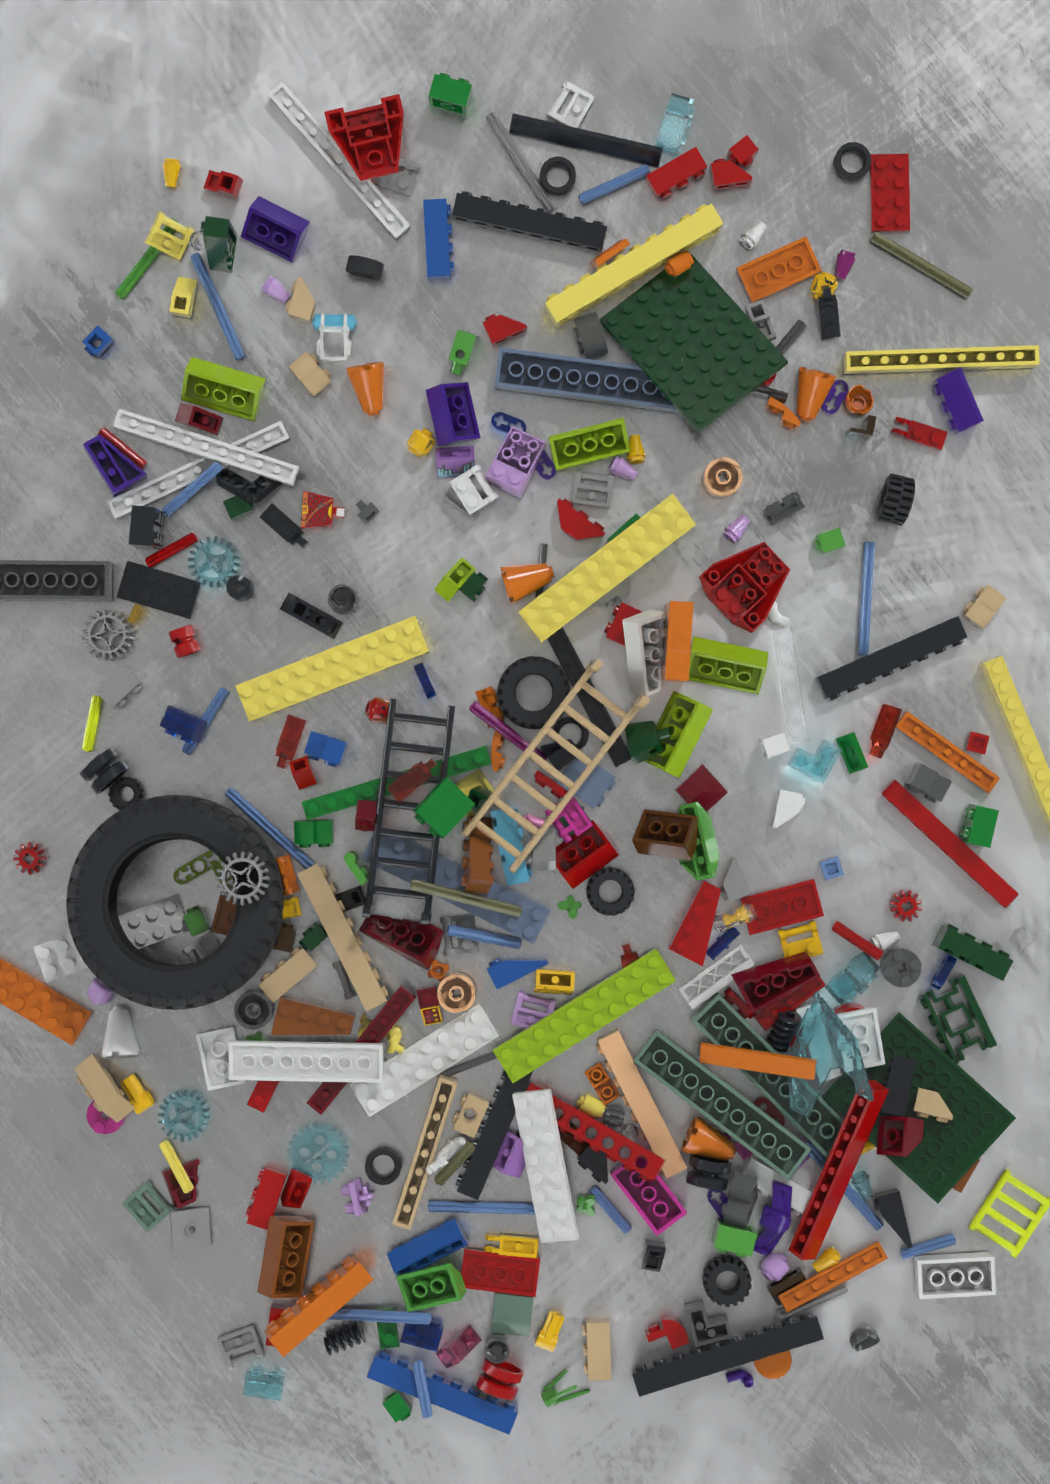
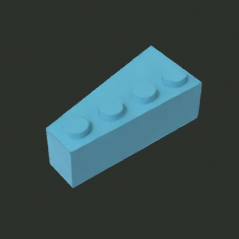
[490,805,533,886]

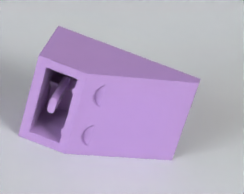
[485,426,546,498]

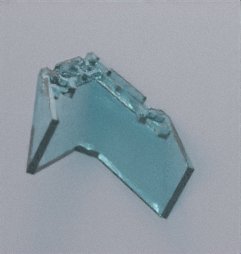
[786,991,874,1117]

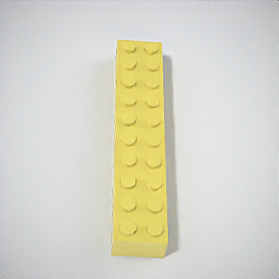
[544,203,724,329]
[519,493,697,642]
[235,616,429,722]

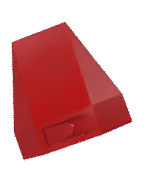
[699,542,790,633]

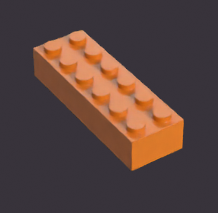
[264,1255,374,1357]

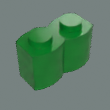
[294,819,334,848]

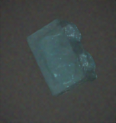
[243,1369,285,1401]

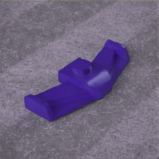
[753,1180,792,1255]

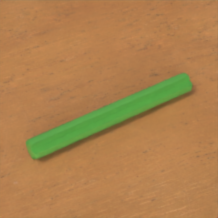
[115,218,178,299]

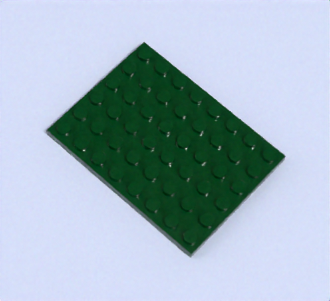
[600,251,788,434]
[821,1012,1016,1204]

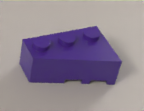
[83,434,147,497]

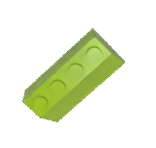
[181,357,266,421]
[548,418,630,470]
[689,636,769,695]
[644,691,713,778]

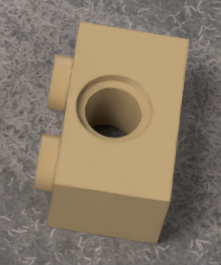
[451,1091,490,1138]

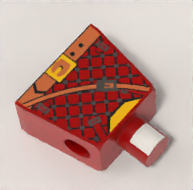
[301,491,345,529]

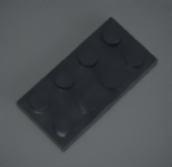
[117,561,202,619]

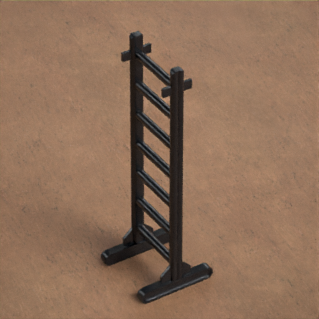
[362,698,455,925]

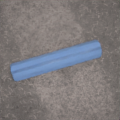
[589,1185,632,1234]
[900,1234,956,1259]
[412,1360,433,1418]

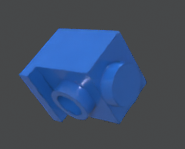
[82,325,115,357]

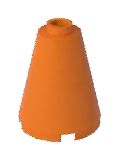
[346,362,384,416]
[796,366,836,421]
[500,563,555,604]
[681,1116,737,1161]

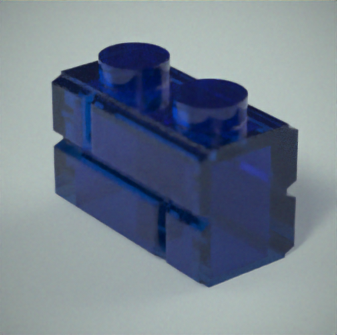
[160,705,208,744]
[400,1320,443,1352]

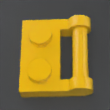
[777,920,824,957]

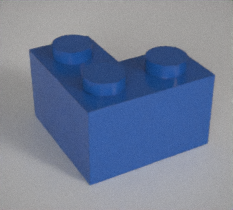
[304,731,349,767]

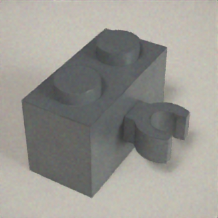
[573,312,608,359]

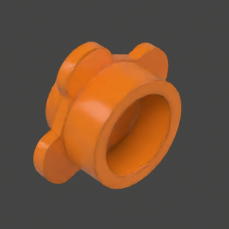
[427,960,449,982]

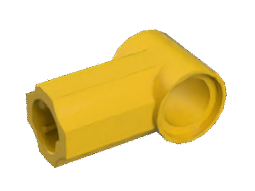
[120,1074,155,1115]
[534,1310,565,1352]

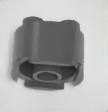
[880,947,922,987]
[234,989,275,1030]

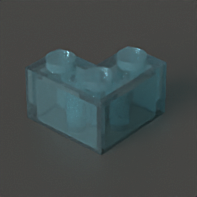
[656,93,695,151]
[787,740,842,783]
[825,952,880,1004]

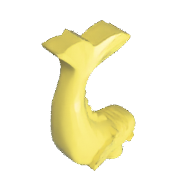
[357,1012,405,1054]

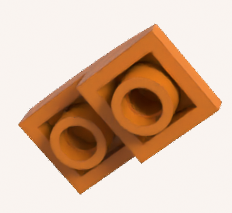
[766,397,801,430]
[491,731,505,772]
[584,1062,621,1105]

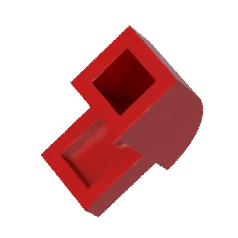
[203,170,244,200]
[645,1315,690,1350]

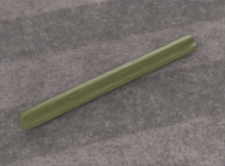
[871,231,973,298]
[410,879,522,917]

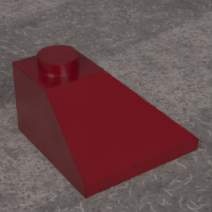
[674,764,728,812]
[876,1116,924,1157]

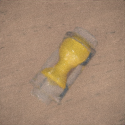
[713,904,757,933]

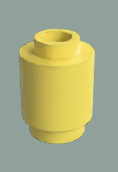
[576,1093,606,1119]

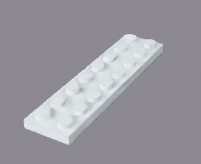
[33,894,189,983]
[349,1003,500,1117]
[229,1040,384,1083]
[512,1089,579,1243]

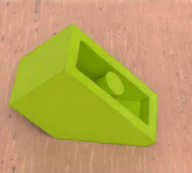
[434,558,477,602]

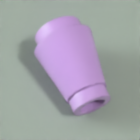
[261,276,290,303]
[608,456,638,481]
[723,515,750,543]

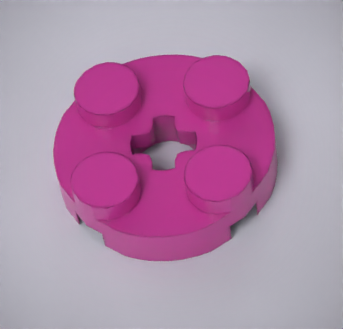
[86,1100,126,1134]

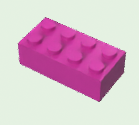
[610,1156,687,1236]

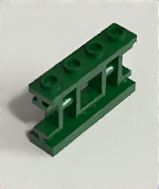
[919,974,997,1064]

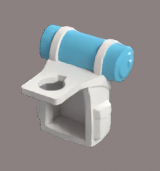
[312,313,357,361]

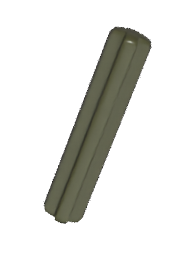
[434,1141,476,1186]

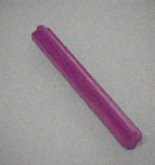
[469,701,547,761]

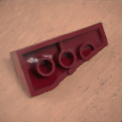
[359,915,444,970]

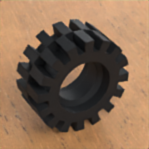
[108,777,145,810]

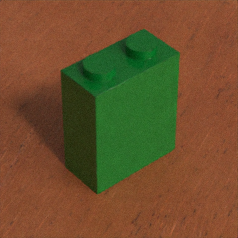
[413,777,475,838]

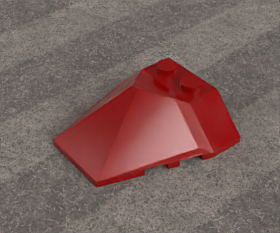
[324,94,404,181]

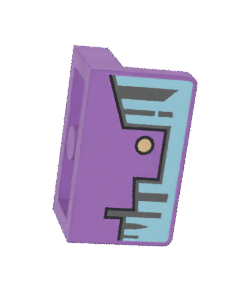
[436,446,475,478]

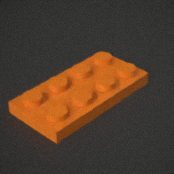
[736,236,822,303]

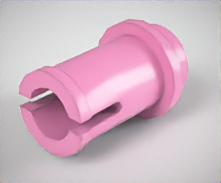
[523,813,546,827]

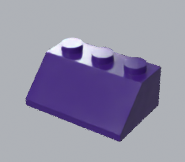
[240,196,310,262]
[932,367,984,434]
[425,382,481,446]

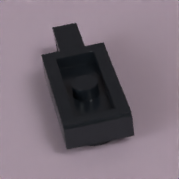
[817,285,841,340]
[259,503,308,548]

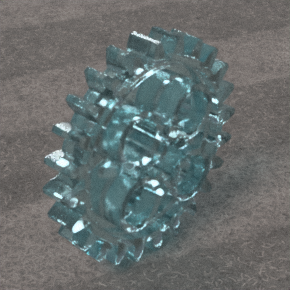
[287,1122,349,1185]

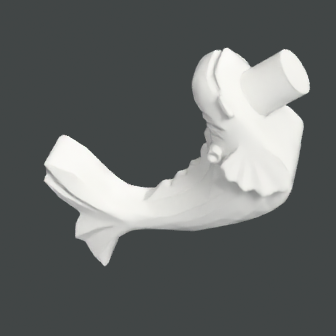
[426,1134,468,1174]

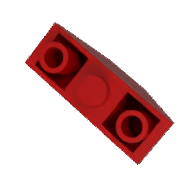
[557,498,605,541]

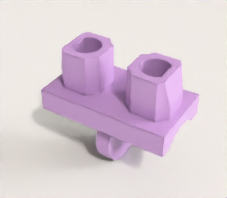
[341,1178,374,1217]

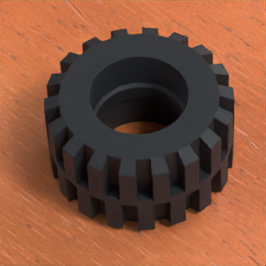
[877,473,915,526]
[586,867,635,916]
[702,1254,752,1307]

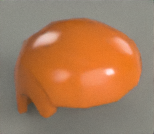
[844,384,874,416]

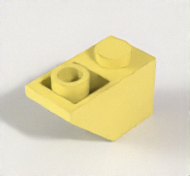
[169,277,198,318]

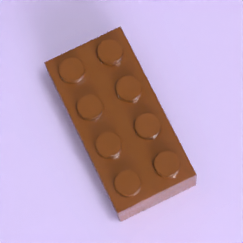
[257,1216,314,1298]

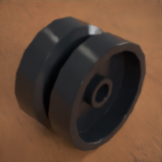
[80,747,130,795]
[686,1154,732,1191]

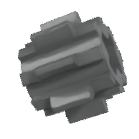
[603,1105,625,1130]

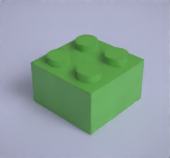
[711,1217,757,1258]

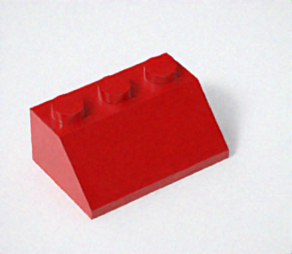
[556,820,619,889]

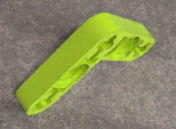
[173,850,234,898]

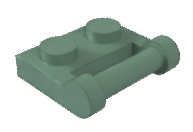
[122,1180,174,1232]

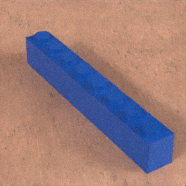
[367,1351,518,1435]

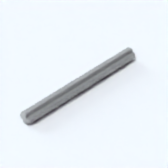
[486,112,555,212]

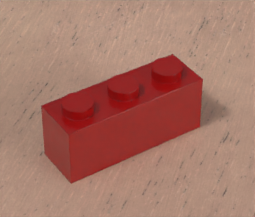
[645,147,708,199]
[245,1165,288,1230]

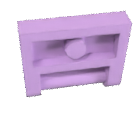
[510,990,556,1028]

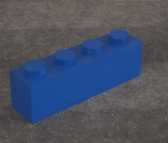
[423,199,454,280]
[387,1218,468,1276]

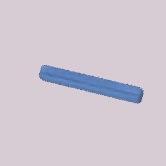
[578,164,650,204]
[162,461,223,516]
[181,687,229,755]
[447,924,522,949]

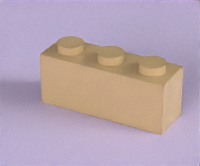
[258,947,319,1003]
[582,1318,611,1381]

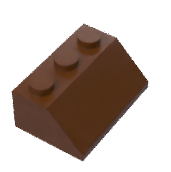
[632,809,698,861]

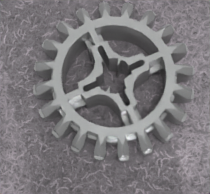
[82,609,134,660]
[215,851,270,905]

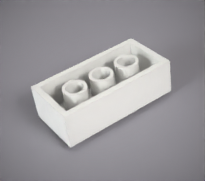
[914,1252,996,1299]

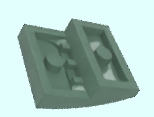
[491,1292,533,1337]

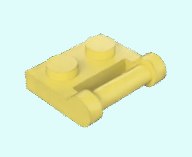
[144,211,194,261]

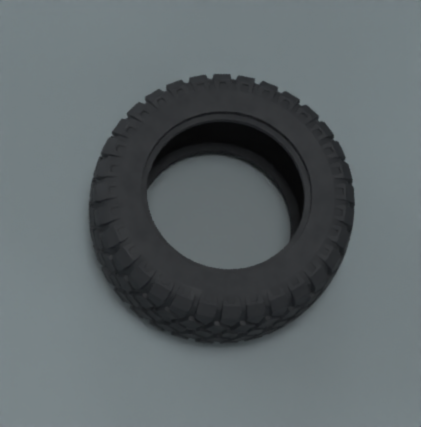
[66,795,284,1010]

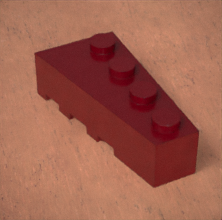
[731,951,820,1014]

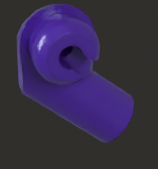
[725,1369,754,1388]

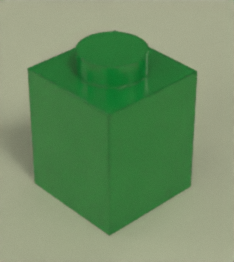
[382,1390,412,1422]

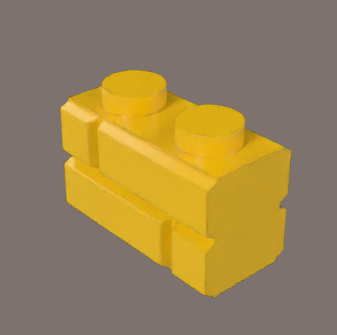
[534,969,575,995]

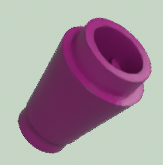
[835,250,856,280]

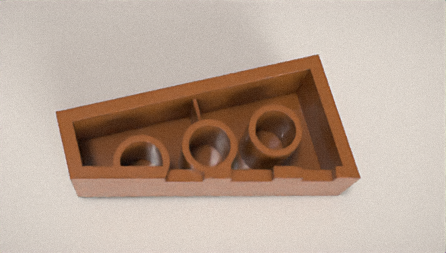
[461,815,494,896]
[271,996,356,1035]

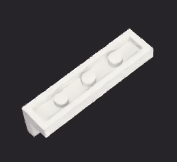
[678,944,755,1009]

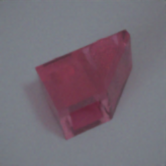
[435,1325,481,1368]

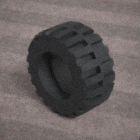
[497,656,571,729]

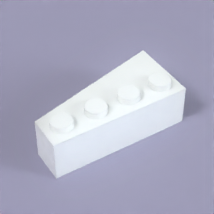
[623,609,667,696]

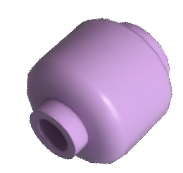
[87,977,114,1005]
[760,1253,789,1282]

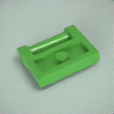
[344,851,369,885]

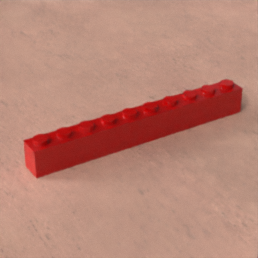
[788,1080,889,1260]

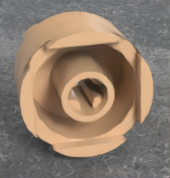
[702,457,743,498]
[437,972,476,1013]

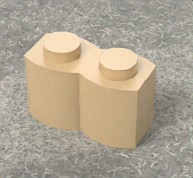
[289,352,332,397]
[963,584,1006,630]

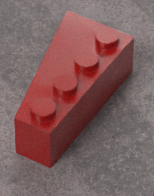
[668,880,721,967]

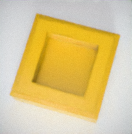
[282,897,302,919]

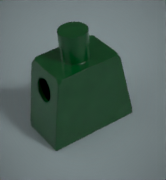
[624,721,671,764]

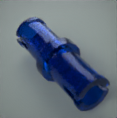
[706,925,741,961]

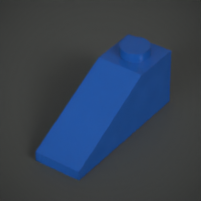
[487,958,548,990]

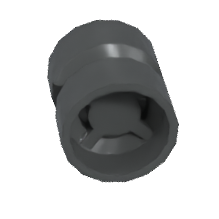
[485,1333,510,1364]

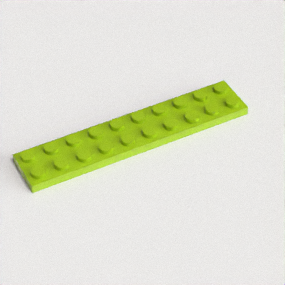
[493,948,676,1083]

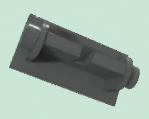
[763,492,805,525]

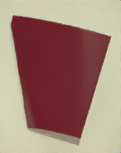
[162,1158,200,1209]

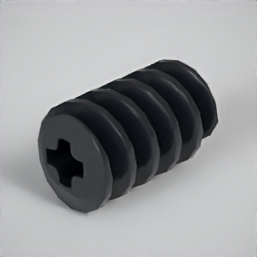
[226,575,254,601]
[766,1010,802,1053]
[324,1321,366,1356]

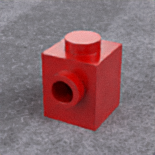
[727,135,759,167]
[289,756,317,790]

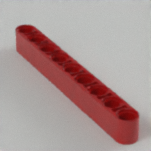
[881,779,1019,909]

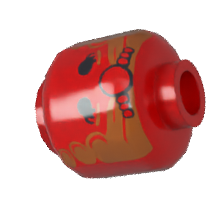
[365,697,389,724]

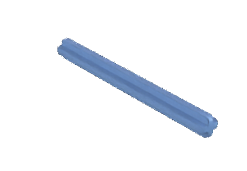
[190,253,245,360]
[858,541,875,656]
[225,787,314,869]
[806,1140,884,1230]
[428,1201,535,1215]
[329,1308,431,1325]

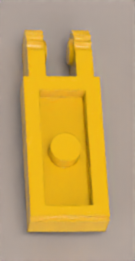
[484,1234,539,1258]

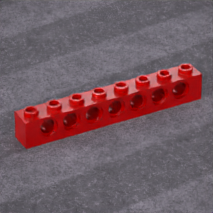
[526,1083,666,1182]

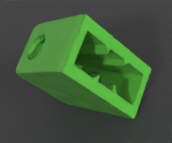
[449,330,478,375]

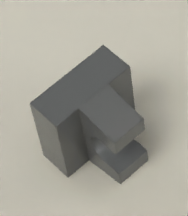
[355,500,380,524]

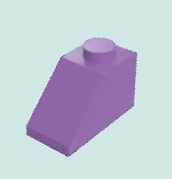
[492,1131,526,1178]

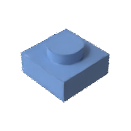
[819,856,844,881]

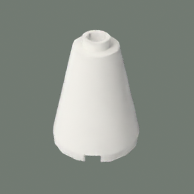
[101,1006,140,1059]

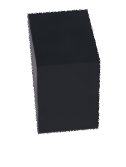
[540,739,578,771]
[335,884,366,912]
[641,1239,666,1272]

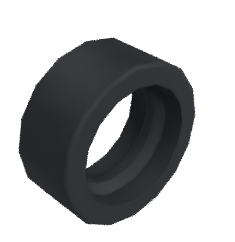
[833,142,871,181]
[540,156,576,196]
[345,255,384,280]
[553,716,589,750]
[365,1147,402,1185]

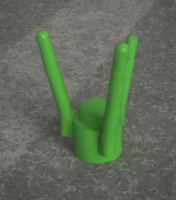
[541,1369,590,1407]

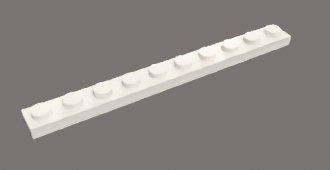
[268,82,410,239]
[113,409,300,486]
[107,421,290,519]

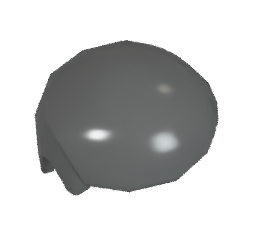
[328,584,357,615]
[849,1326,880,1351]

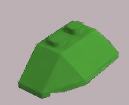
[677,802,720,880]

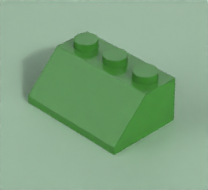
[396,1263,467,1312]

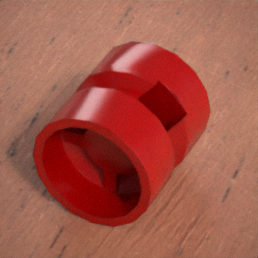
[168,625,201,658]

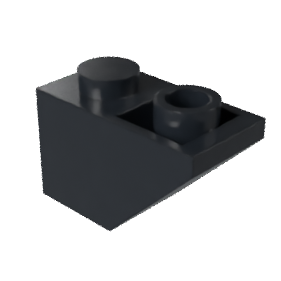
[577,1143,608,1184]

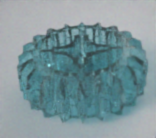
[188,536,240,588]
[158,1089,210,1142]

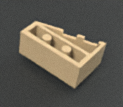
[74,1054,135,1123]

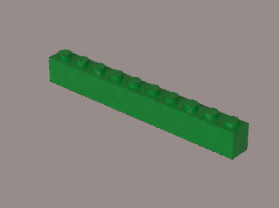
[301,746,492,820]

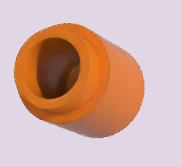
[664,250,694,277]

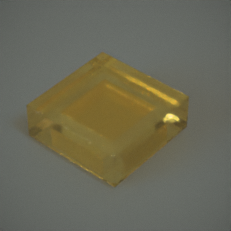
[127,603,144,624]

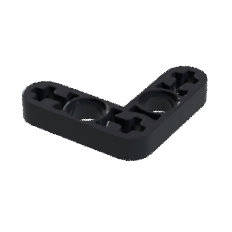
[216,469,282,504]

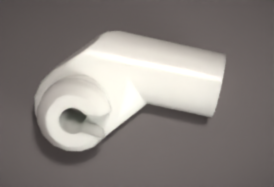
[768,602,789,627]

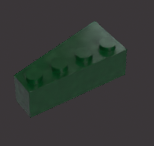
[200,216,238,273]
[932,924,1013,981]

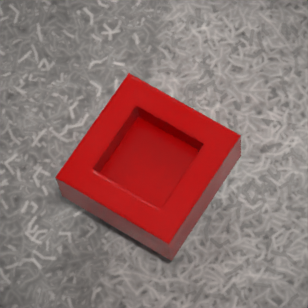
[965,731,990,755]

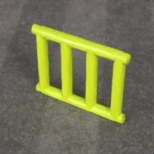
[968,1169,1050,1258]

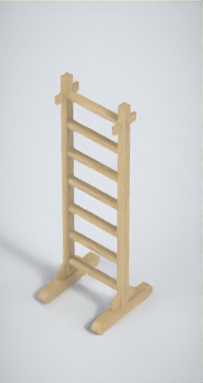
[462,658,650,873]

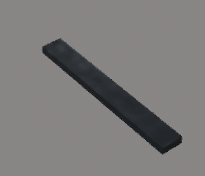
[509,113,663,167]
[547,627,632,767]

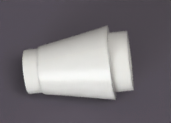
[740,221,767,250]
[870,930,900,951]

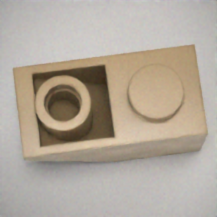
[285,277,316,323]
[913,1088,953,1123]

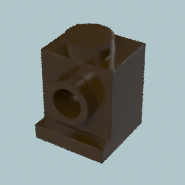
[273,922,297,953]

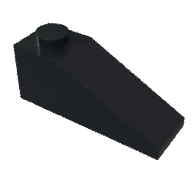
[280,593,343,639]
[873,1188,913,1248]

